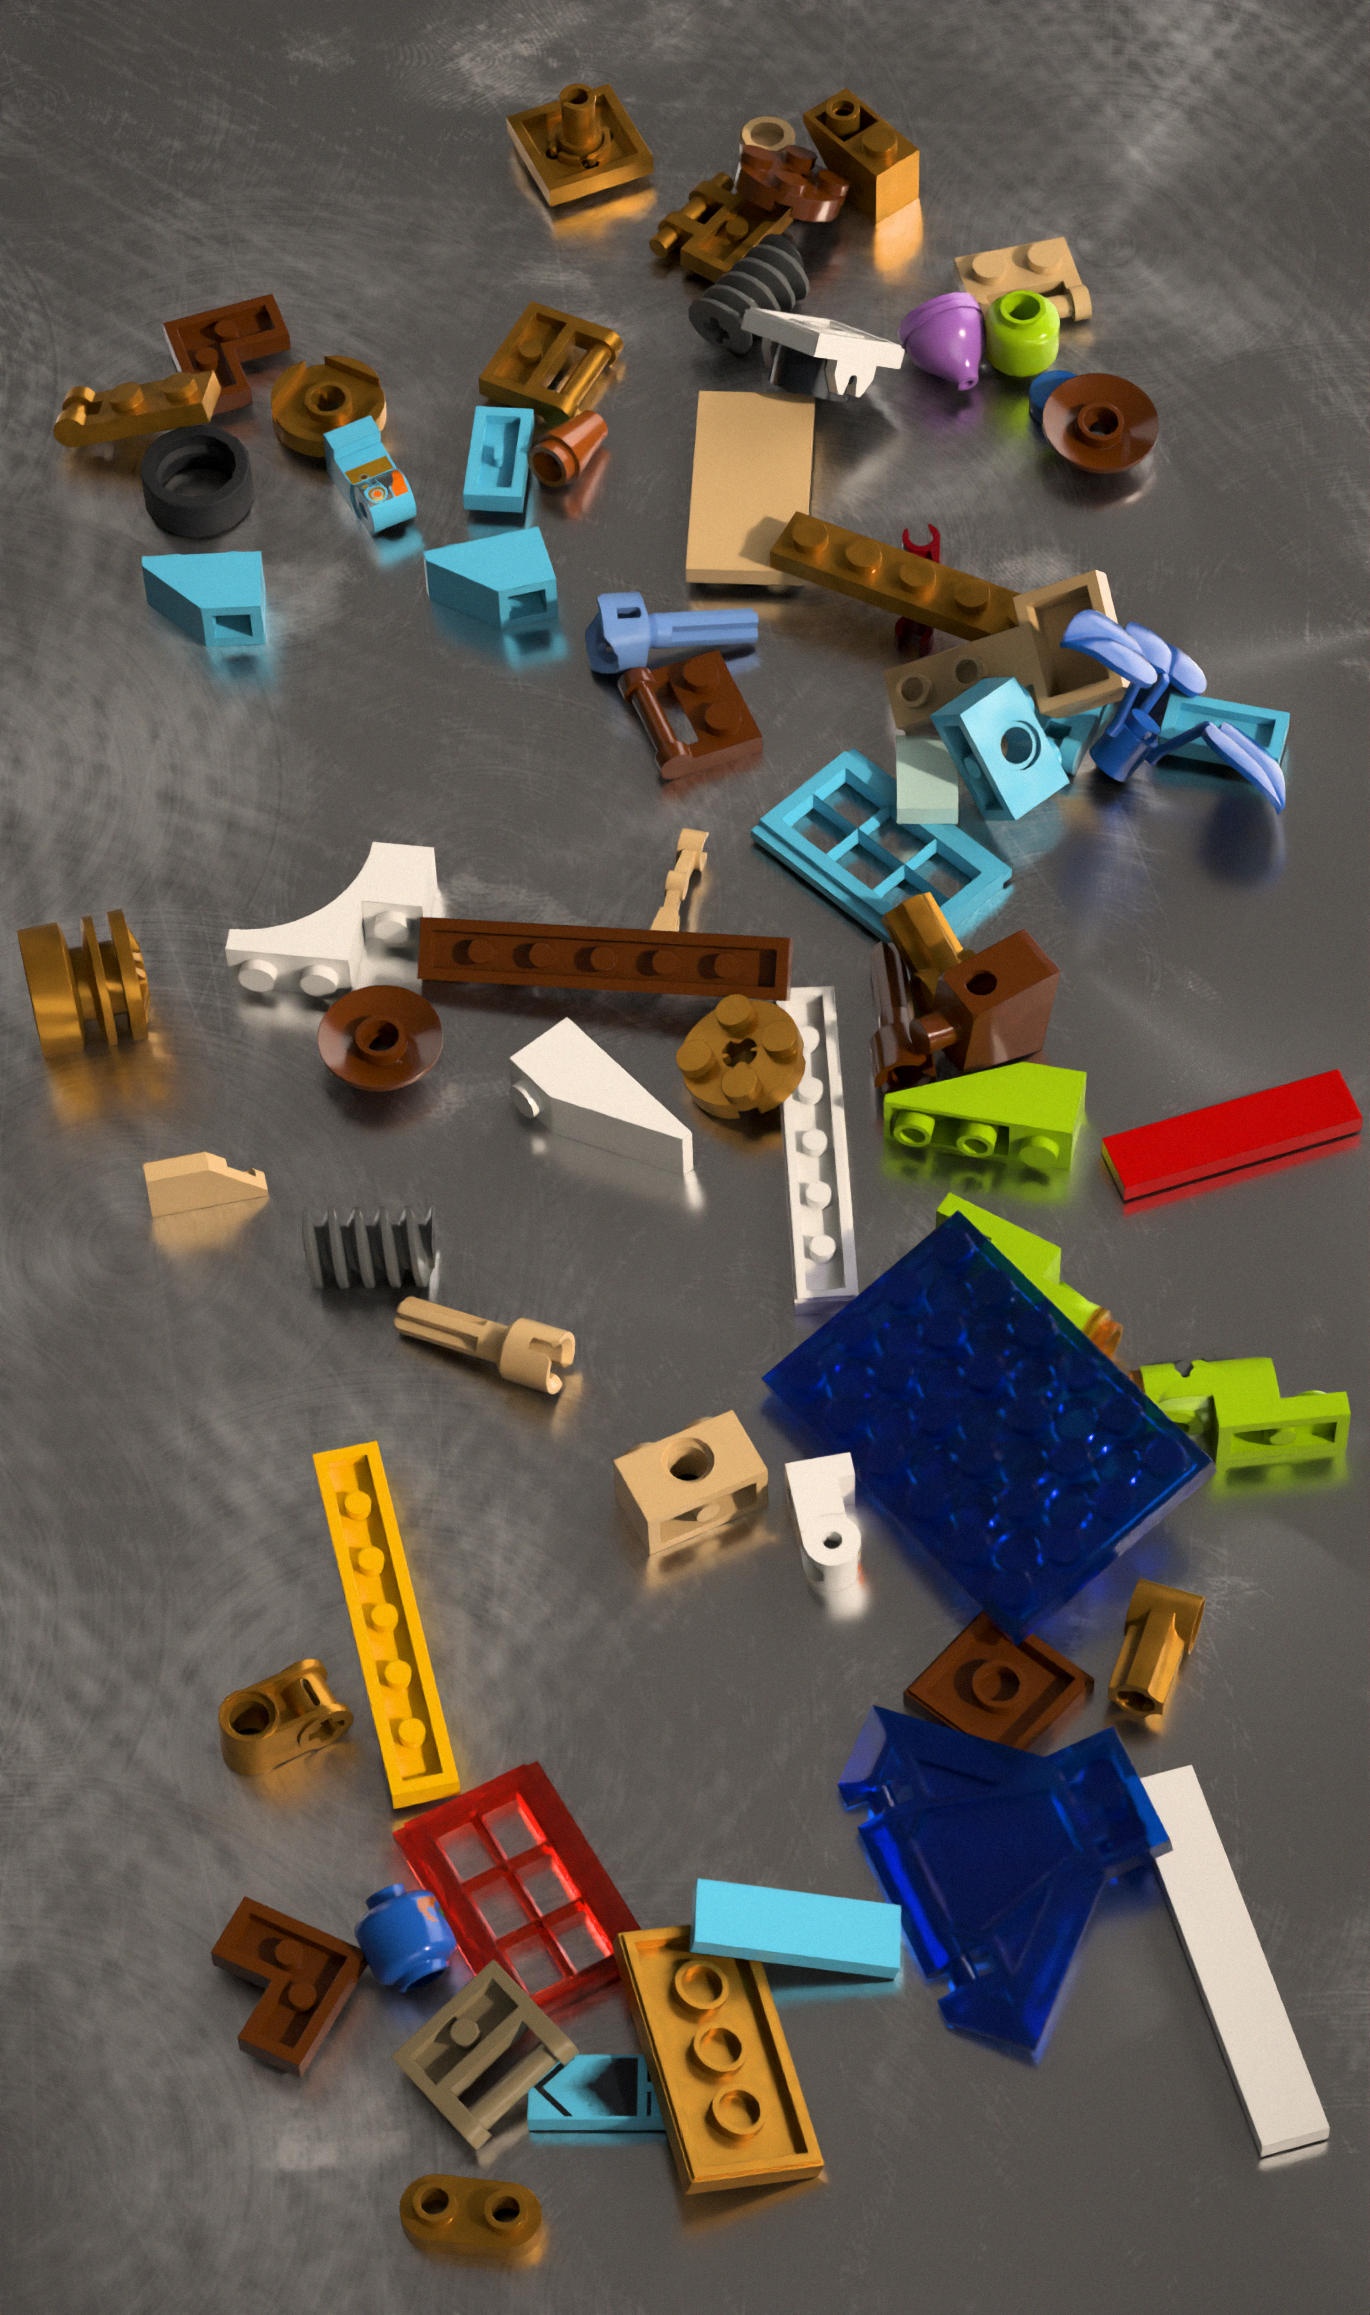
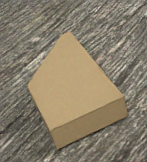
[142,1151,268,1218]

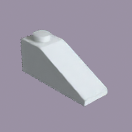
[509,1017,693,1176]

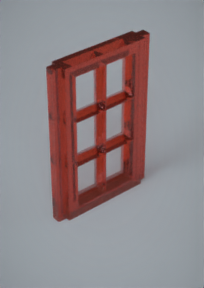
[392,1760,642,2018]

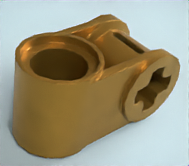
[218,1658,354,1775]

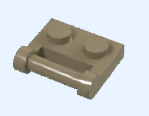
[391,1959,580,2150]

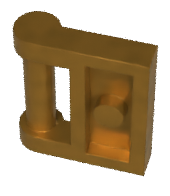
[478,301,624,428]

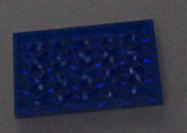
[761,1210,1217,1647]

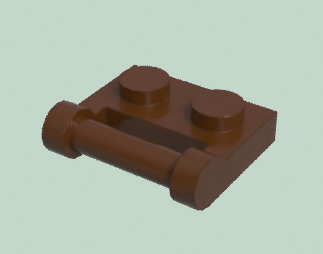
[618,649,763,779]

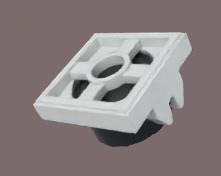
[741,307,905,402]

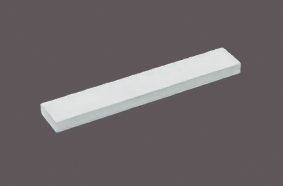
[772,986,859,1315]
[1126,1765,1330,2157]

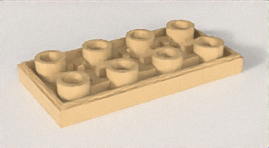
[686,391,815,586]

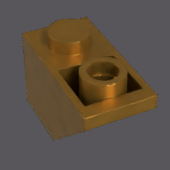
[803,88,920,224]

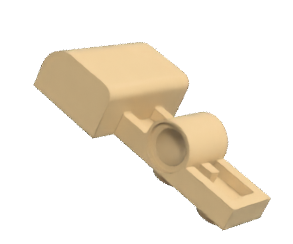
[883,570,1130,731]

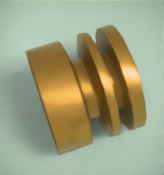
[17,909,151,1059]

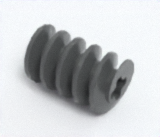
[688,233,810,355]
[302,1205,436,1290]

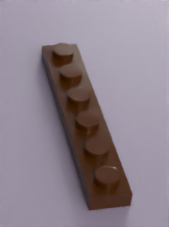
[417,917,794,1001]

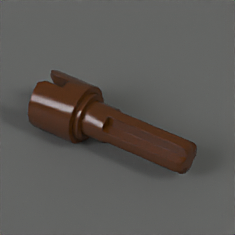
[869,941,936,1095]

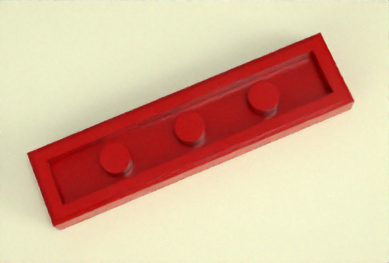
[1101,1069,1363,1200]

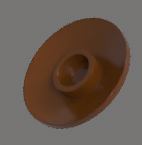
[1042,373,1159,473]
[317,985,443,1092]

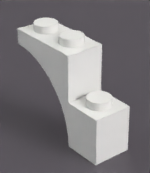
[225,842,437,997]

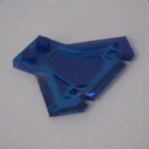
[837,1705,1173,2052]

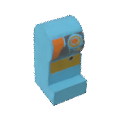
[323,415,417,534]

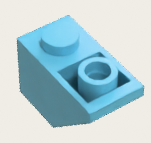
[423,526,559,630]
[142,551,266,647]

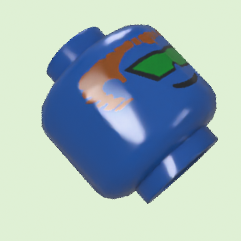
[354,1883,457,1993]

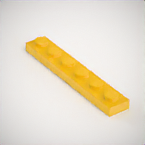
[312,1441,461,1809]

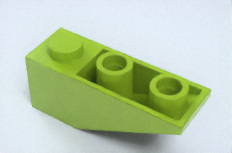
[883,1062,1087,1170]

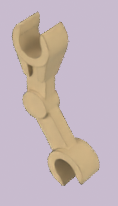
[650,828,709,931]

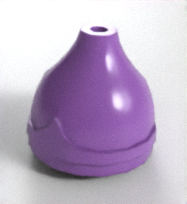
[897,292,986,391]

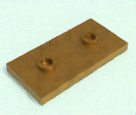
[612,1924,824,2195]

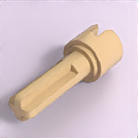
[394,1296,575,1395]

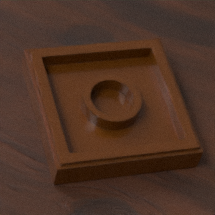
[903,1603,1095,1781]

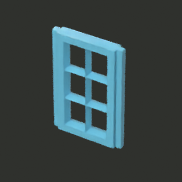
[751,748,1012,943]

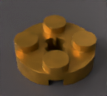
[271,355,387,459]
[676,994,806,1119]

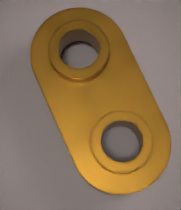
[399,2174,543,2260]

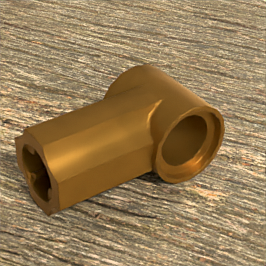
[881,891,976,1015]
[1107,1578,1206,1718]

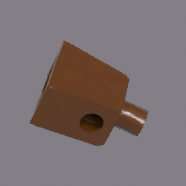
[909,929,1061,1073]

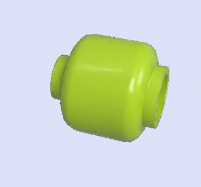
[984,290,1060,377]

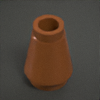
[528,410,608,487]

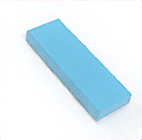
[689,1878,901,1979]

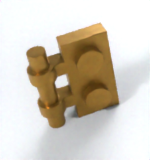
[649,172,794,283]

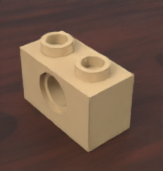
[613,1410,769,1556]

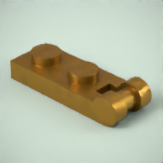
[53,370,221,448]

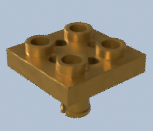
[506,83,654,207]

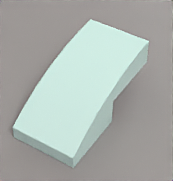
[896,735,959,824]

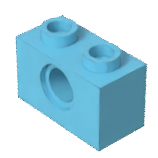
[930,677,1070,821]

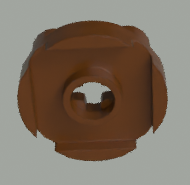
[734,145,850,222]

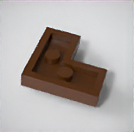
[163,293,291,415]
[211,1896,368,2078]

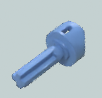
[585,591,759,674]

